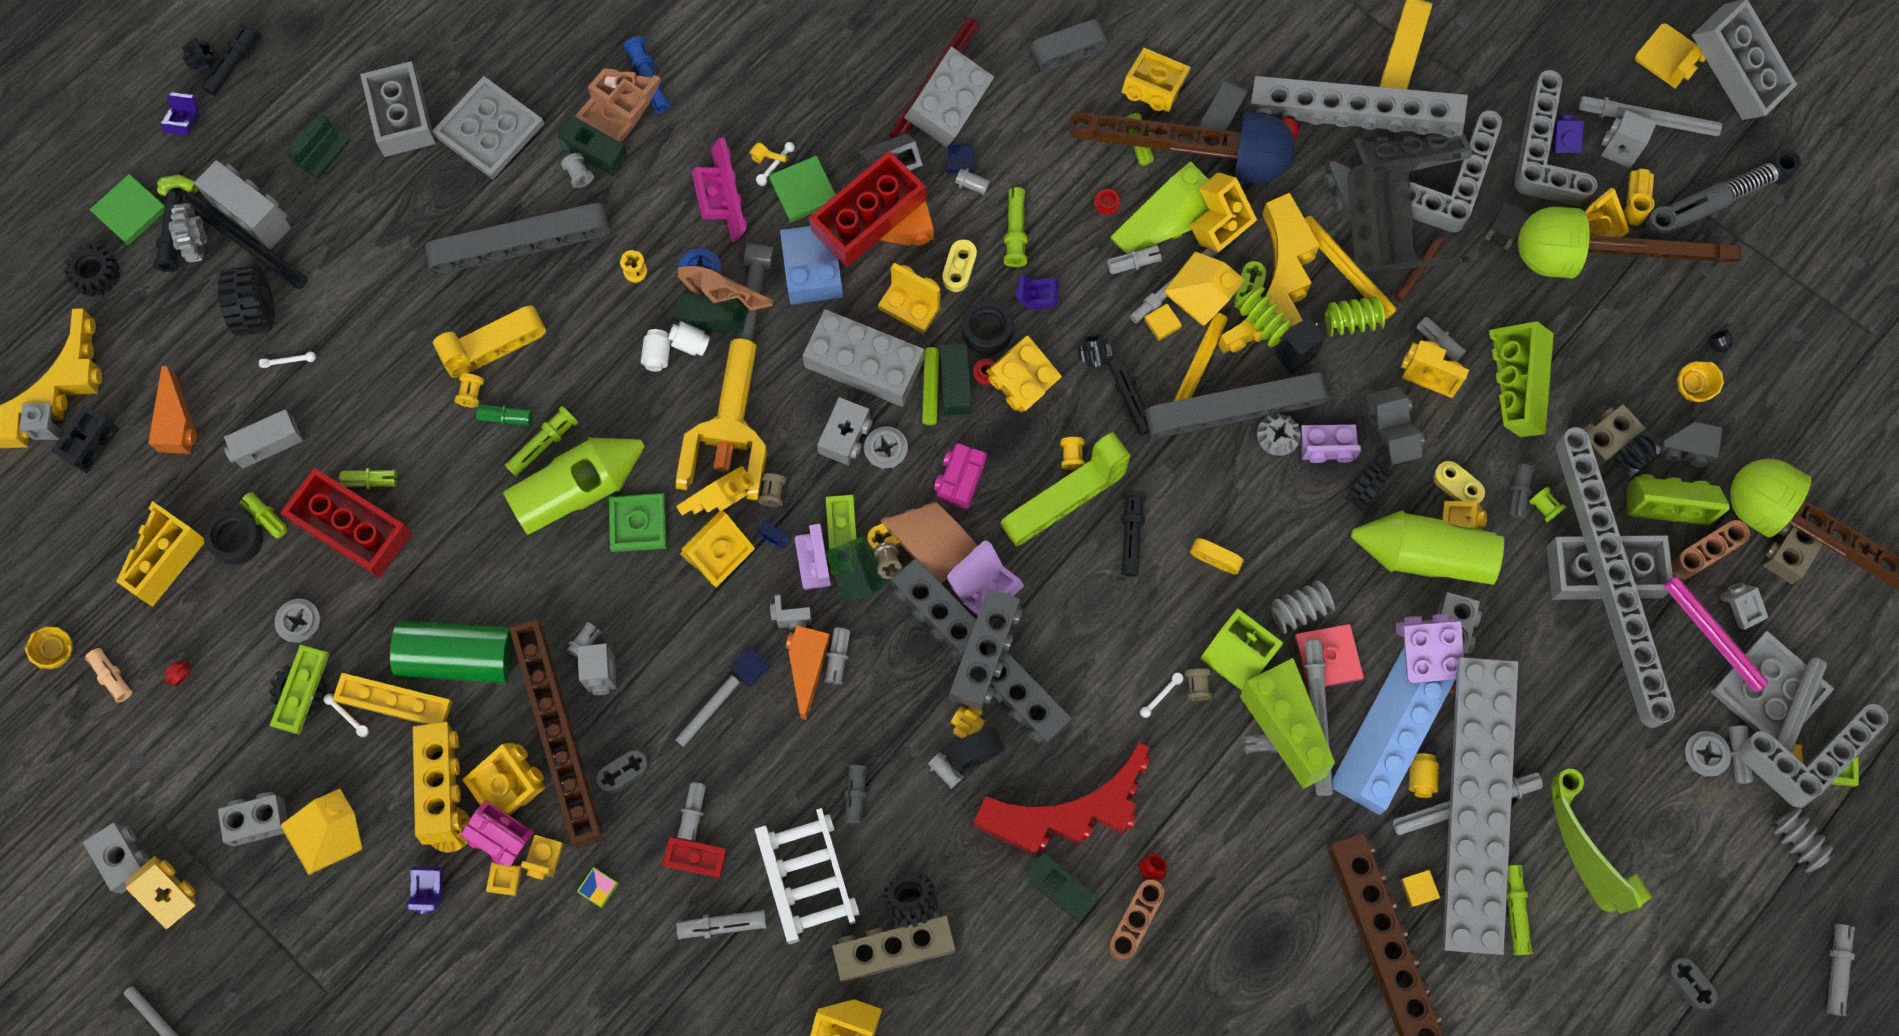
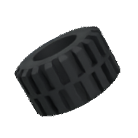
[218,264,275,337]

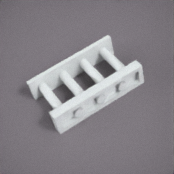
[755,808,859,944]

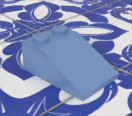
[780,226,843,305]

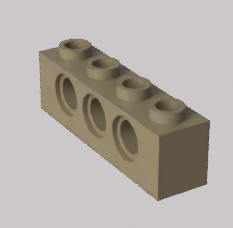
[832,912,956,983]

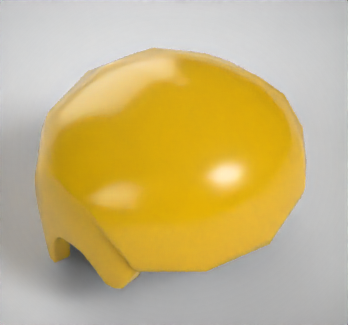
[1676,361,1724,402]
[25,627,73,670]

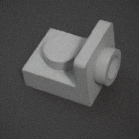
[19,403,62,440]
[1719,583,1769,629]

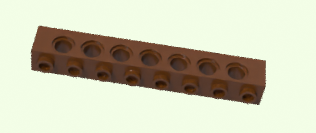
[509,619,605,849]
[1327,833,1443,1036]

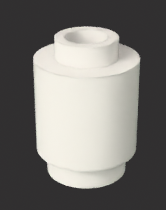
[668,321,710,356]
[641,329,671,372]

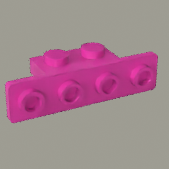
[692,138,747,242]

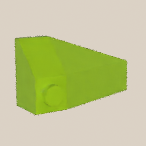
[1110,162,1209,254]

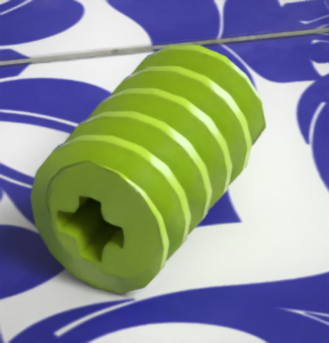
[1234,286,1293,348]
[1325,296,1385,337]

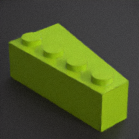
[1240,658,1335,789]

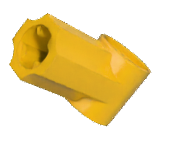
[1623,169,1654,226]

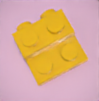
[1122,48,1191,112]
[986,335,1062,412]
[1401,340,1469,398]
[676,466,754,515]
[462,742,546,816]

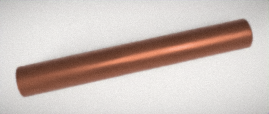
[1394,236,1445,303]

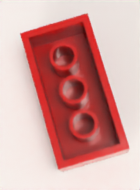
[809,150,926,267]
[280,468,412,579]

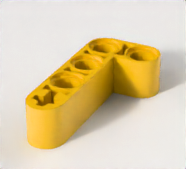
[433,306,546,378]

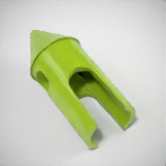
[503,437,645,535]
[1351,510,1504,585]

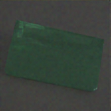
[286,112,350,179]
[825,535,885,602]

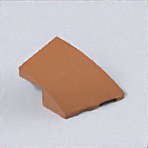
[575,68,661,148]
[678,266,773,311]
[880,502,977,584]

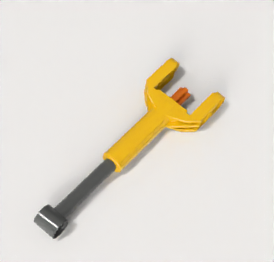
[676,243,774,501]

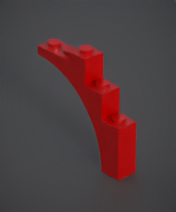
[973,743,1151,856]

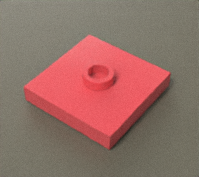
[1294,624,1364,690]

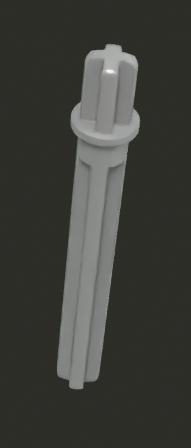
[1579,96,1722,136]
[1303,640,1333,796]
[1392,772,1543,835]

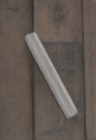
[1777,657,1827,753]

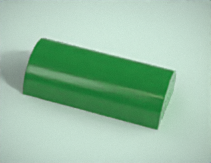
[390,620,513,684]

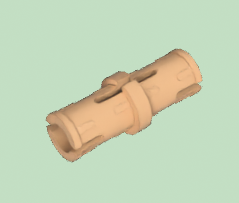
[85,648,133,703]

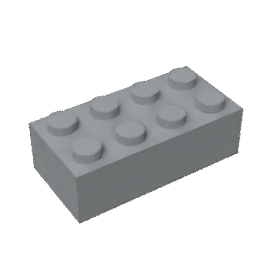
[1692,0,1797,120]
[802,309,924,407]
[1546,535,1673,600]

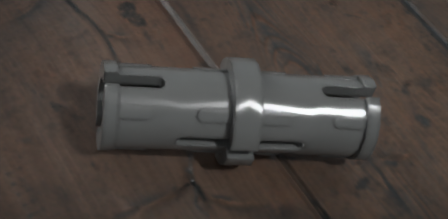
[844,765,867,825]

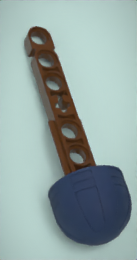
[1069,111,1295,184]

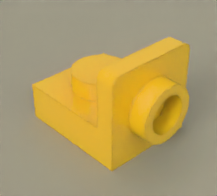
[1443,501,1487,530]
[521,835,564,880]

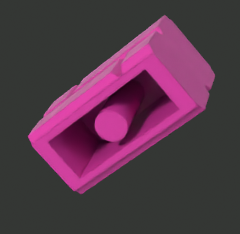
[934,443,987,510]
[461,800,534,868]

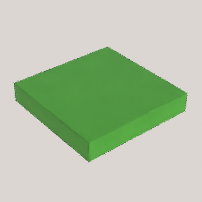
[768,156,835,223]
[89,174,165,246]
[609,493,667,552]

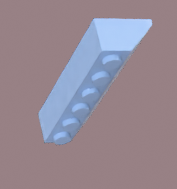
[1332,647,1456,815]

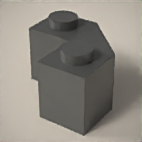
[1367,387,1425,465]

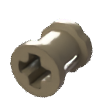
[758,473,787,507]
[873,542,903,579]
[1185,669,1212,701]

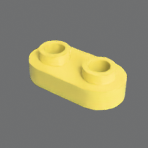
[943,240,977,292]
[1433,461,1485,504]

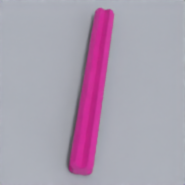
[1664,576,1768,692]

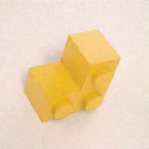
[1190,172,1257,252]

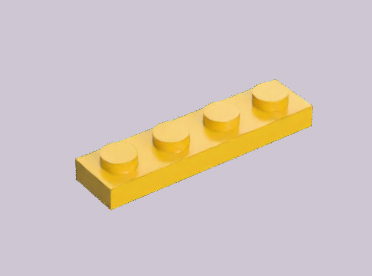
[332,673,452,725]

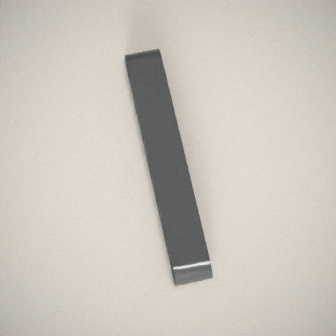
[425,203,610,274]
[1144,373,1330,438]

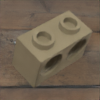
[1575,404,1646,467]
[1763,515,1823,584]

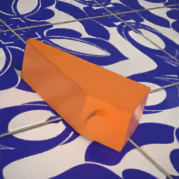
[880,201,934,246]
[148,366,197,454]
[786,625,831,720]

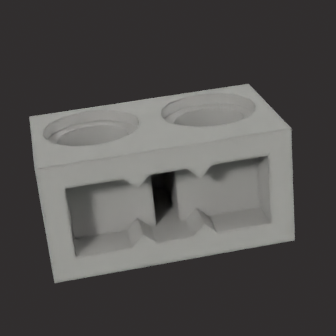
[1437,592,1482,657]
[218,792,288,847]

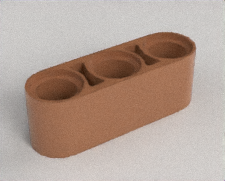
[1671,520,1750,579]
[1108,880,1164,961]

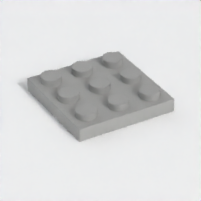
[432,76,544,180]
[1711,631,1834,740]

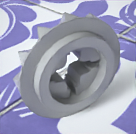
[1257,412,1301,456]
[864,427,908,470]
[275,599,322,644]
[1683,731,1731,777]

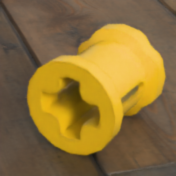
[620,250,648,283]
[454,373,484,408]
[1060,437,1085,470]

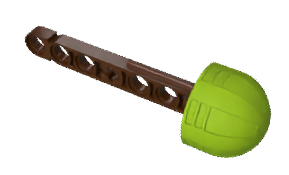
[1518,207,1741,278]
[1730,459,1899,590]

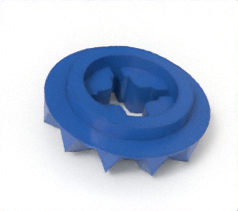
[679,248,722,274]

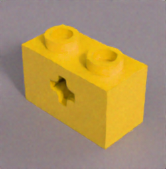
[126,856,196,929]

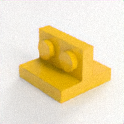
[680,511,755,587]

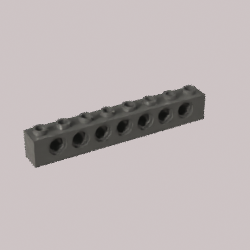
[891,558,1072,747]

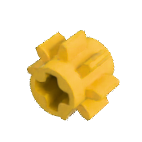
[950,705,986,739]

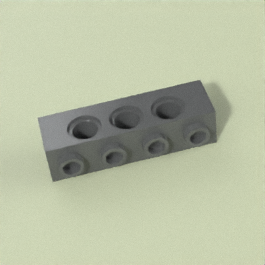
[949,588,1023,710]

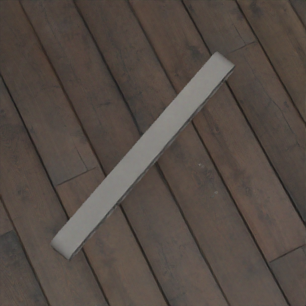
[1556,427,1675,728]

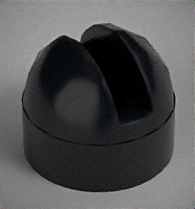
[1708,329,1733,353]

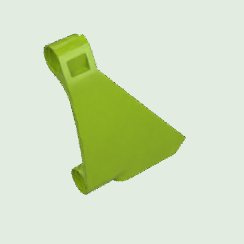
[1551,769,1653,914]

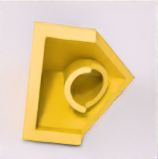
[1585,188,1630,238]

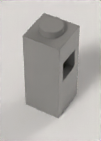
[224,409,304,469]

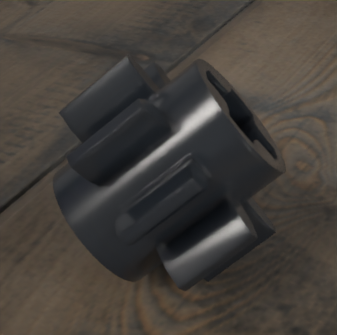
[182,37,217,73]
[1077,335,1112,367]

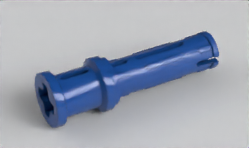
[623,36,670,113]

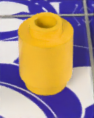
[1409,753,1439,798]

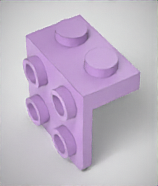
[947,541,1024,618]
[1396,614,1464,683]

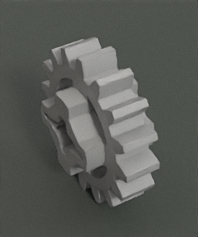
[169,203,207,263]

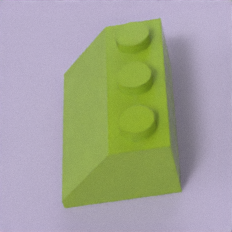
[1626,474,1729,526]

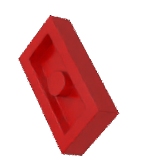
[662,837,727,879]

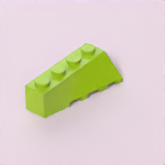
[1489,321,1554,437]

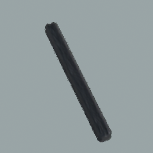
[181,192,308,289]

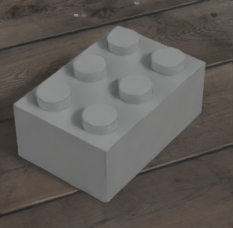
[904,47,994,147]
[360,61,436,157]
[194,160,291,250]

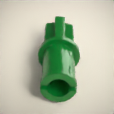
[476,404,532,427]

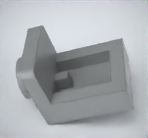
[770,595,812,631]

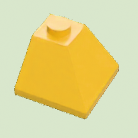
[1163,252,1245,326]
[281,789,362,875]
[810,999,882,1036]

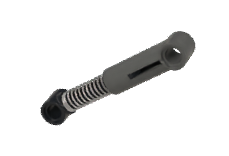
[1642,149,1801,240]

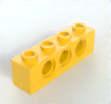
[413,722,462,845]

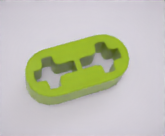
[1234,261,1266,310]

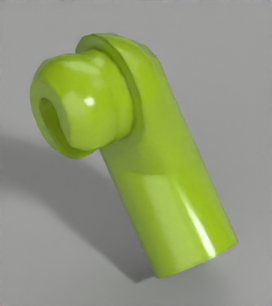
[157,174,198,196]

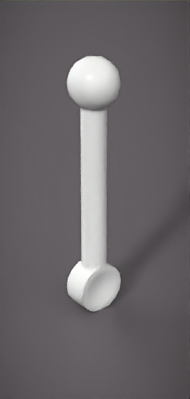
[756,142,795,186]
[259,351,316,368]
[1140,673,1183,718]
[323,694,369,737]

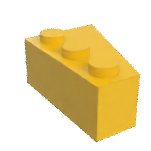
[116,501,204,607]

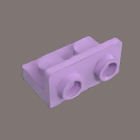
[1300,425,1361,463]
[795,524,831,590]

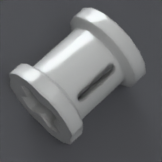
[561,153,594,188]

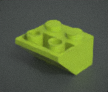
[1200,608,1283,691]

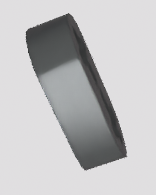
[596,750,649,793]
[1666,958,1718,1010]

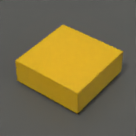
[1144,304,1182,341]
[486,862,522,896]
[1401,870,1440,908]

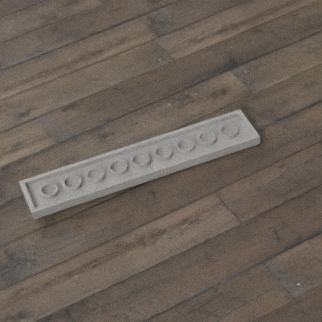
[1442,657,1518,955]

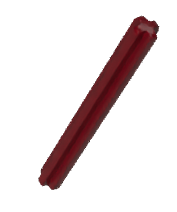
[889,17,978,139]

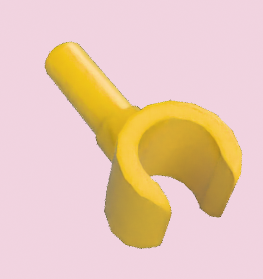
[749,143,787,163]

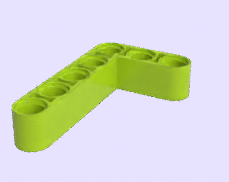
[1000,432,1130,546]

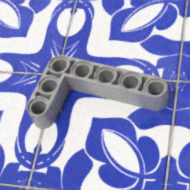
[1514,70,1597,206]
[1391,110,1502,232]
[1739,704,1888,808]

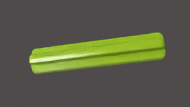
[922,347,939,425]

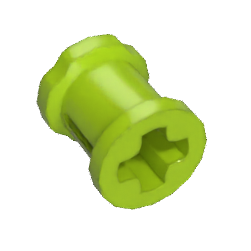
[1529,487,1566,523]

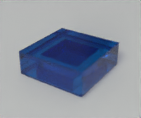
[947,145,974,173]
[758,521,789,549]
[729,647,770,687]

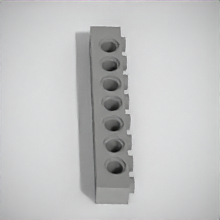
[1251,76,1468,137]

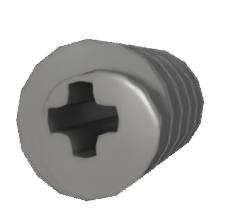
[1271,581,1335,634]
[1772,807,1836,873]

